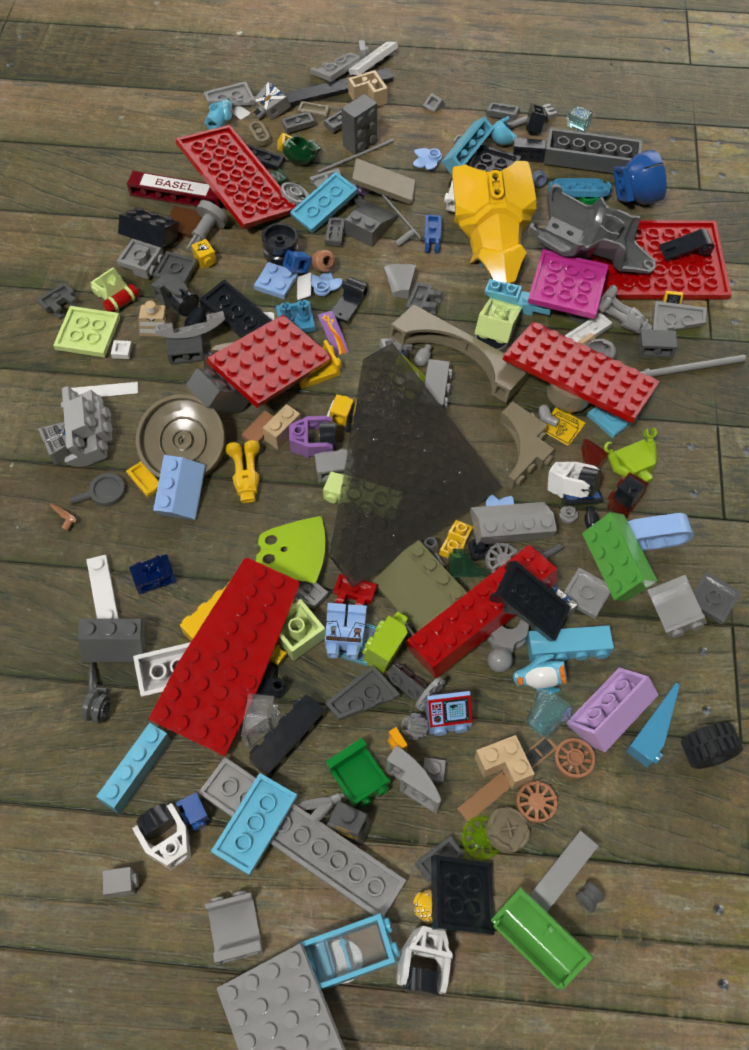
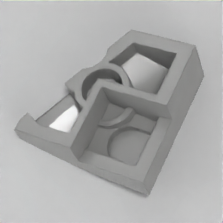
[384,264,416,299]

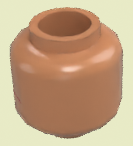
[311,250,335,272]

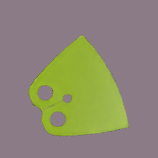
[256,516,325,584]

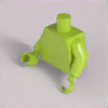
[604,427,657,485]

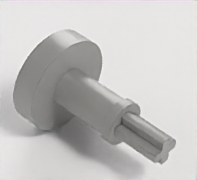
[186,200,229,253]

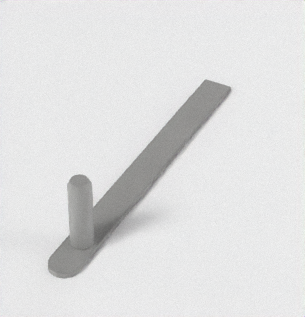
[379,193,422,246]

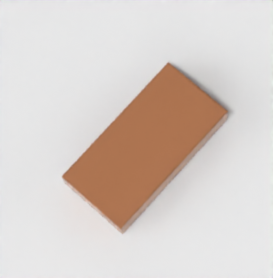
[242,411,274,443]

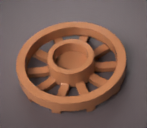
[554,738,595,779]
[516,781,558,823]

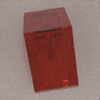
[581,439,609,470]

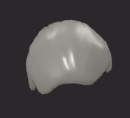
[587,339,616,359]

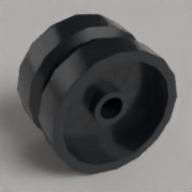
[261,223,299,266]

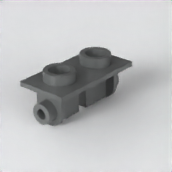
[387,663,428,702]

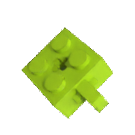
[362,612,408,674]

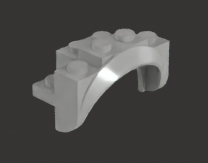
[61,386,113,467]

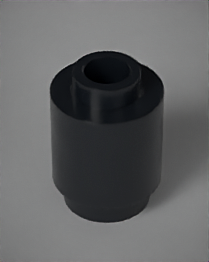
[184,307,207,327]

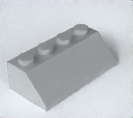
[470,502,557,545]

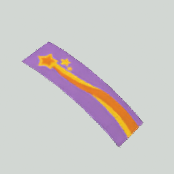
[318,311,349,356]

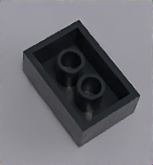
[118,207,179,248]

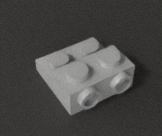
[117,239,164,280]

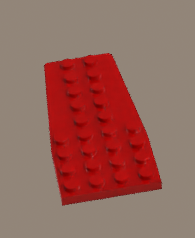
[148,558,300,757]

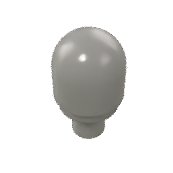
[414,344,432,367]

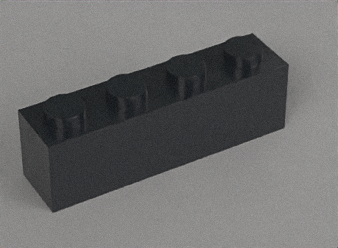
[249,694,326,779]

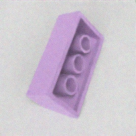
[566,667,658,752]

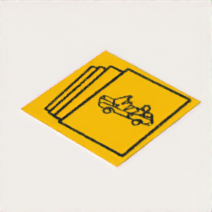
[544,408,586,446]

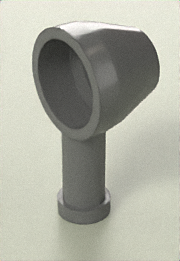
[422,537,447,569]

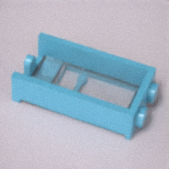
[301,913,400,991]

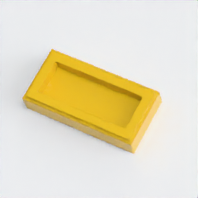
[126,461,159,498]

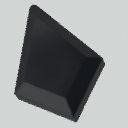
[467,539,492,561]

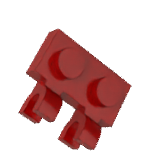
[333,574,377,606]

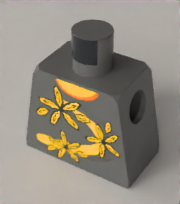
[326,801,372,845]

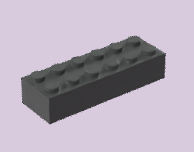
[544,128,643,174]

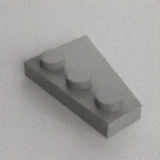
[652,301,707,331]

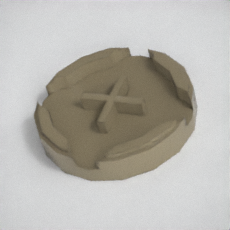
[486,807,530,853]

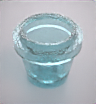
[525,689,573,739]

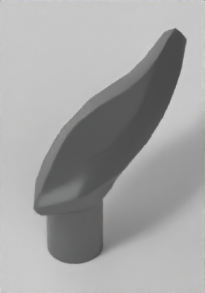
[89,662,107,695]

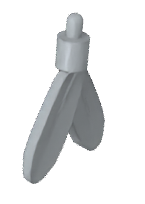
[298,793,345,822]

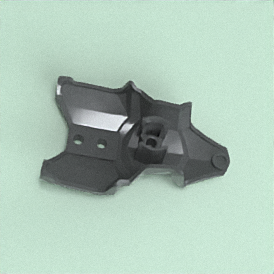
[527,184,656,274]

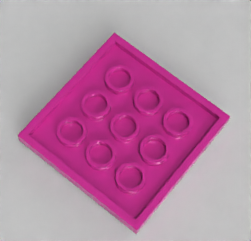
[527,249,608,319]

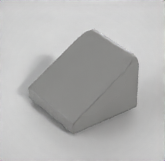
[423,93,445,113]

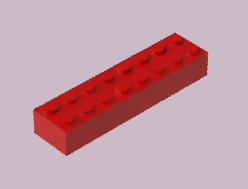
[407,545,558,679]

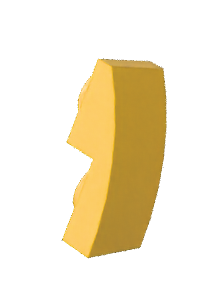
[439,520,473,562]

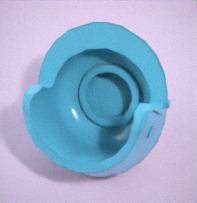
[491,116,517,146]

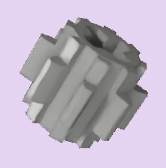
[401,713,429,740]

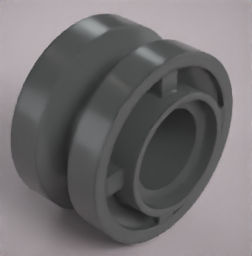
[81,691,110,724]

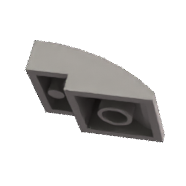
[386,745,441,815]

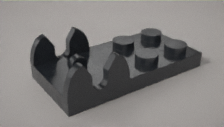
[200,279,272,338]
[489,561,571,641]

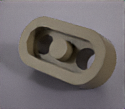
[249,121,270,146]

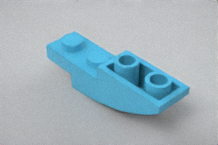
[484,279,552,316]

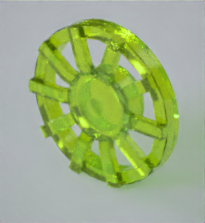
[461,816,500,860]

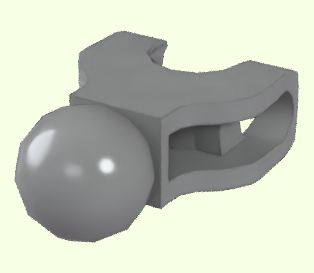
[487,619,529,673]

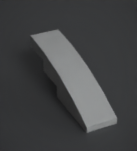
[530,830,599,912]

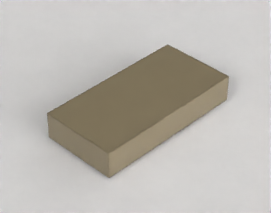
[297,101,330,120]

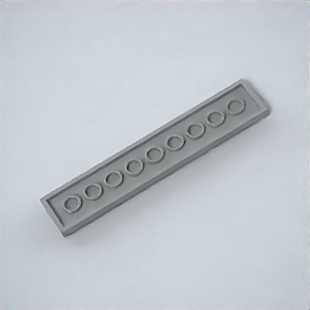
[198,757,406,916]

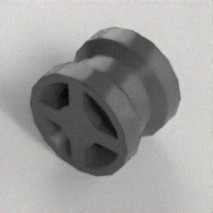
[575,882,605,913]

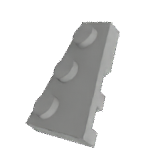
[310,53,361,82]
[204,81,256,106]

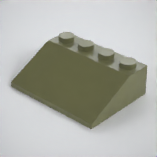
[373,540,467,632]

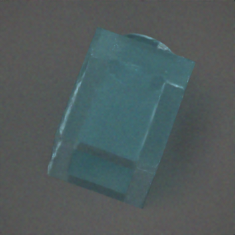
[567,105,593,132]

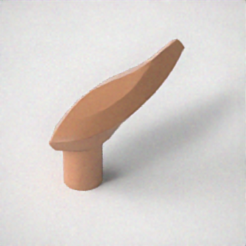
[50,503,76,531]

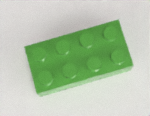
[582,512,658,601]

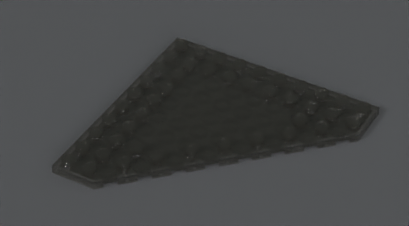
[329,343,502,588]

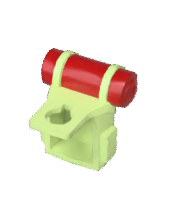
[90,268,139,313]

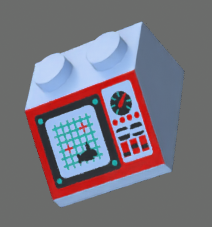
[425,691,472,736]

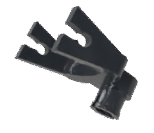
[252,664,286,705]

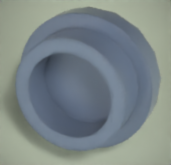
[532,170,547,187]

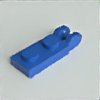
[424,215,442,253]

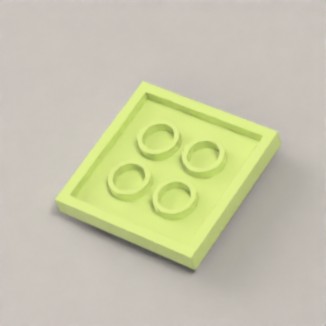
[53,306,120,357]

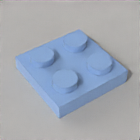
[254,262,298,300]

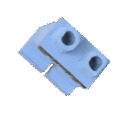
[325,603,367,660]

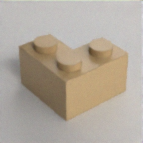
[348,70,388,106]
[474,735,535,790]

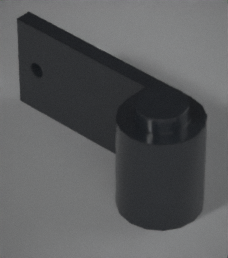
[659,229,715,261]
[331,277,369,323]

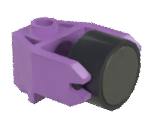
[289,416,336,458]

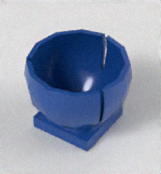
[613,150,667,205]

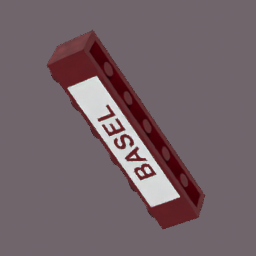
[127,171,223,208]

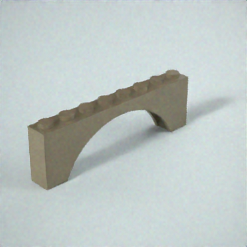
[389,305,529,403]

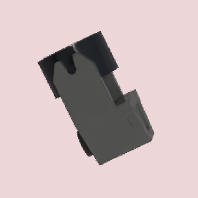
[151,273,199,317]

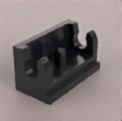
[513,138,545,163]

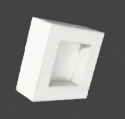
[111,340,132,359]

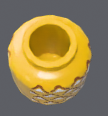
[413,889,432,926]

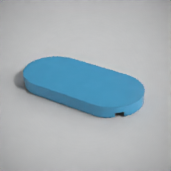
[548,178,612,197]

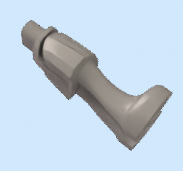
[598,284,653,334]

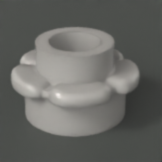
[559,506,578,524]

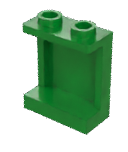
[326,738,391,809]

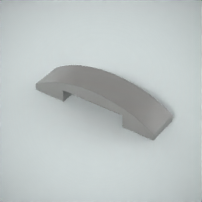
[155,311,225,338]

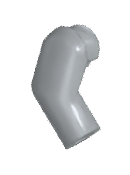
[538,404,560,427]

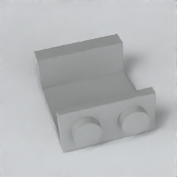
[647,575,707,638]
[205,891,263,965]

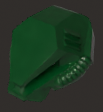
[282,134,321,166]

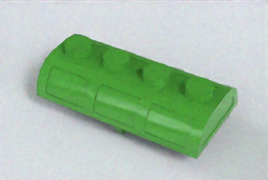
[491,886,593,990]

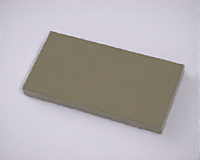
[351,158,415,204]

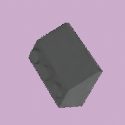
[78,619,146,662]

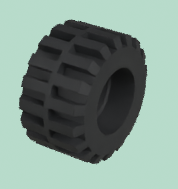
[681,722,743,769]

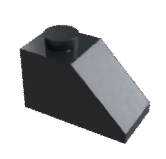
[525,103,547,134]

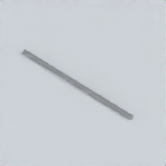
[317,139,394,173]

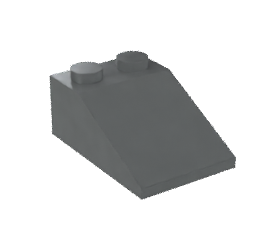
[345,203,398,247]

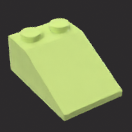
[474,298,522,343]

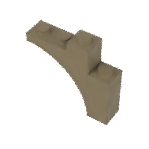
[500,402,554,490]

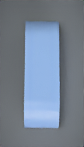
[628,513,694,551]

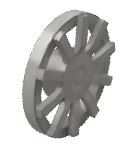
[280,182,309,205]
[485,543,518,573]
[415,677,446,711]

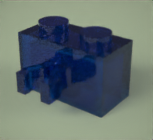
[129,554,177,595]

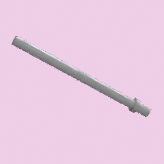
[640,355,746,377]

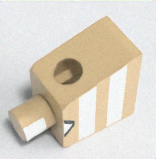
[139,301,174,337]

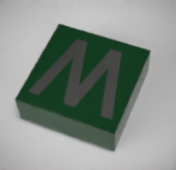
[270,169,288,185]

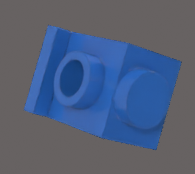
[283,250,312,273]
[176,793,210,831]

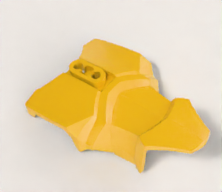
[452,161,536,283]

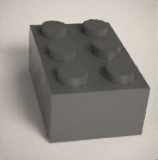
[341,94,377,155]
[186,368,249,413]

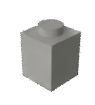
[102,867,139,899]

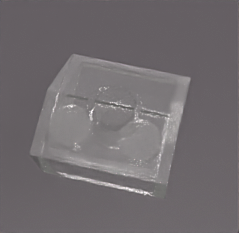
[241,694,280,749]

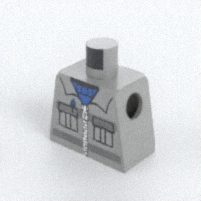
[38,422,73,465]

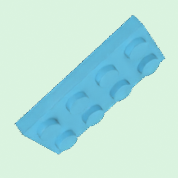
[290,172,358,234]
[211,773,298,876]

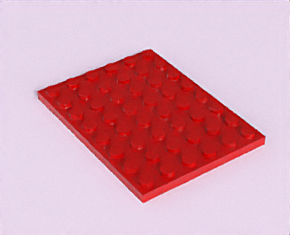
[590,220,732,299]

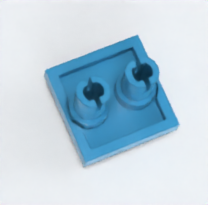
[276,300,315,333]

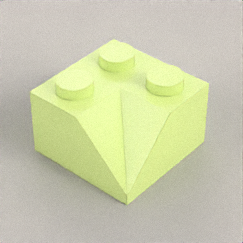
[278,599,326,661]

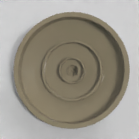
[136,394,226,478]

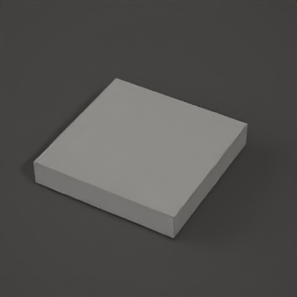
[564,567,610,619]

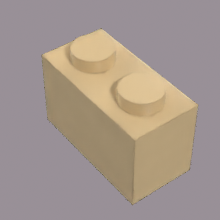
[262,404,301,449]

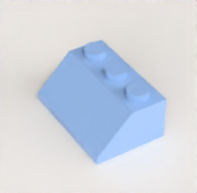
[153,455,206,520]

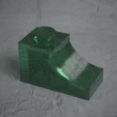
[448,548,489,577]

